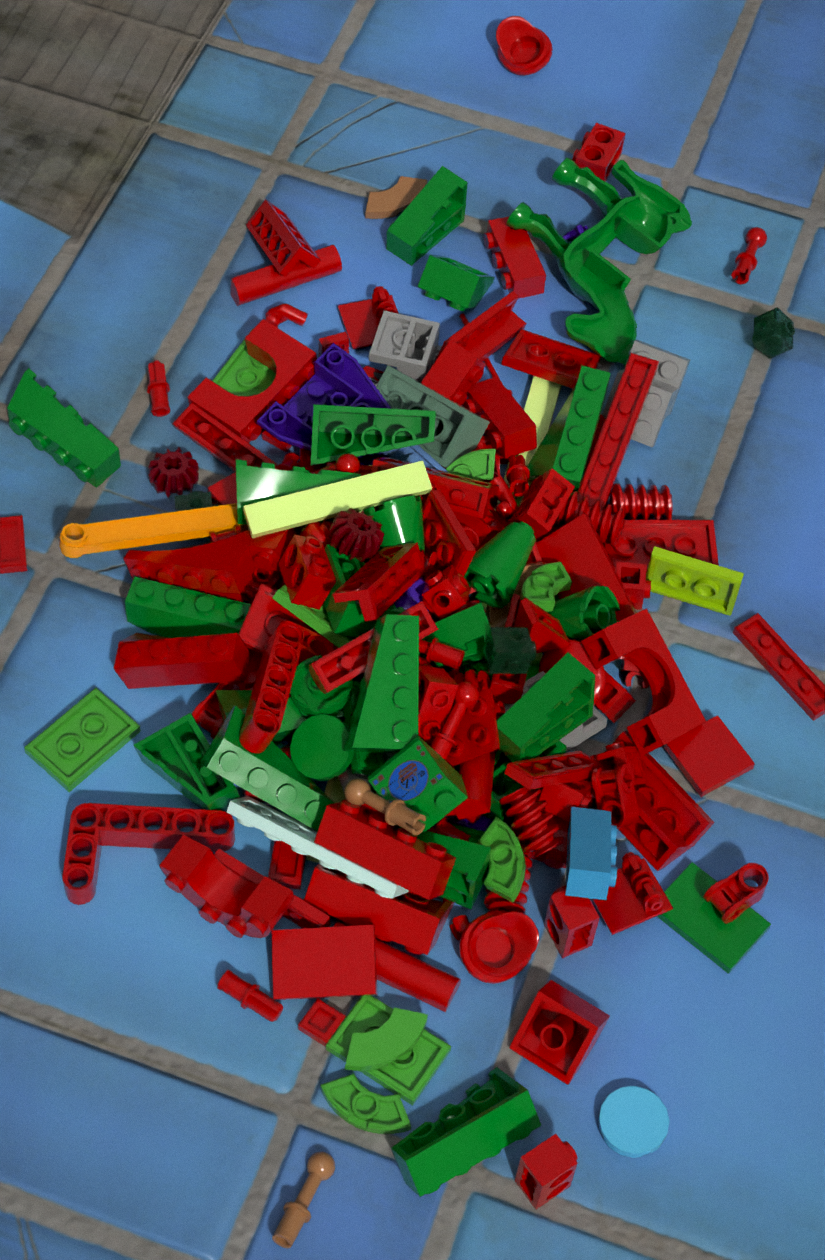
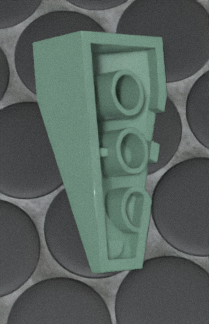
[376,365,490,467]

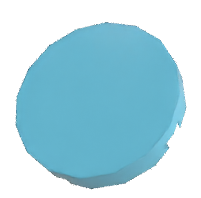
[598,1086,670,1158]

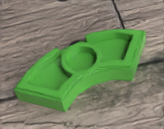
[446,448,496,481]
[520,562,572,612]
[477,817,526,903]
[345,1007,428,1071]
[320,1073,411,1134]

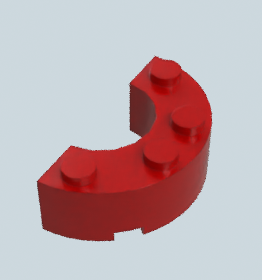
[159,835,294,938]

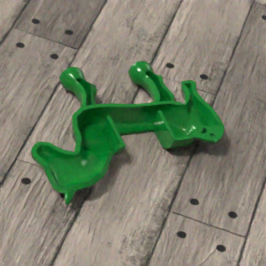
[506,157,692,368]

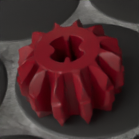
[148,447,199,498]
[328,508,384,562]

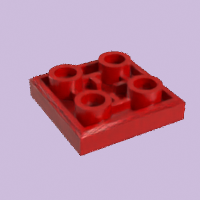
[664,715,755,797]

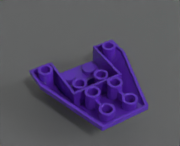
[257,343,392,466]

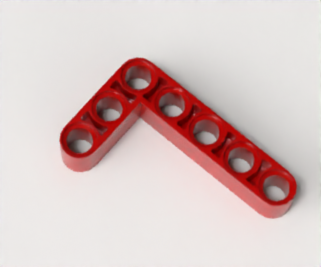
[239,621,338,754]
[62,803,235,905]

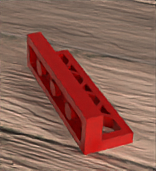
[246,199,321,277]
[434,291,527,363]
[371,457,499,519]
[333,542,426,621]

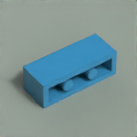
[565,807,617,900]

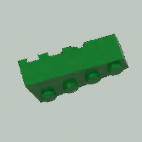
[343,614,419,753]

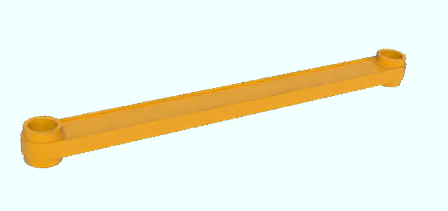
[59,503,249,558]

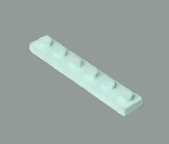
[226,796,409,899]

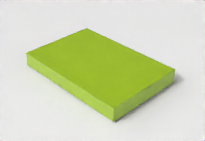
[646,546,744,616]

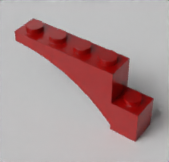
[123,528,294,594]

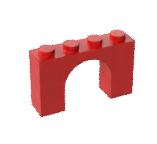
[187,319,317,443]
[581,608,706,756]

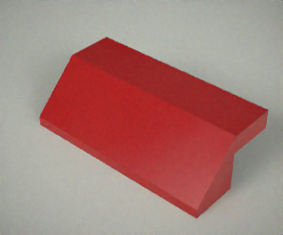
[590,731,715,871]

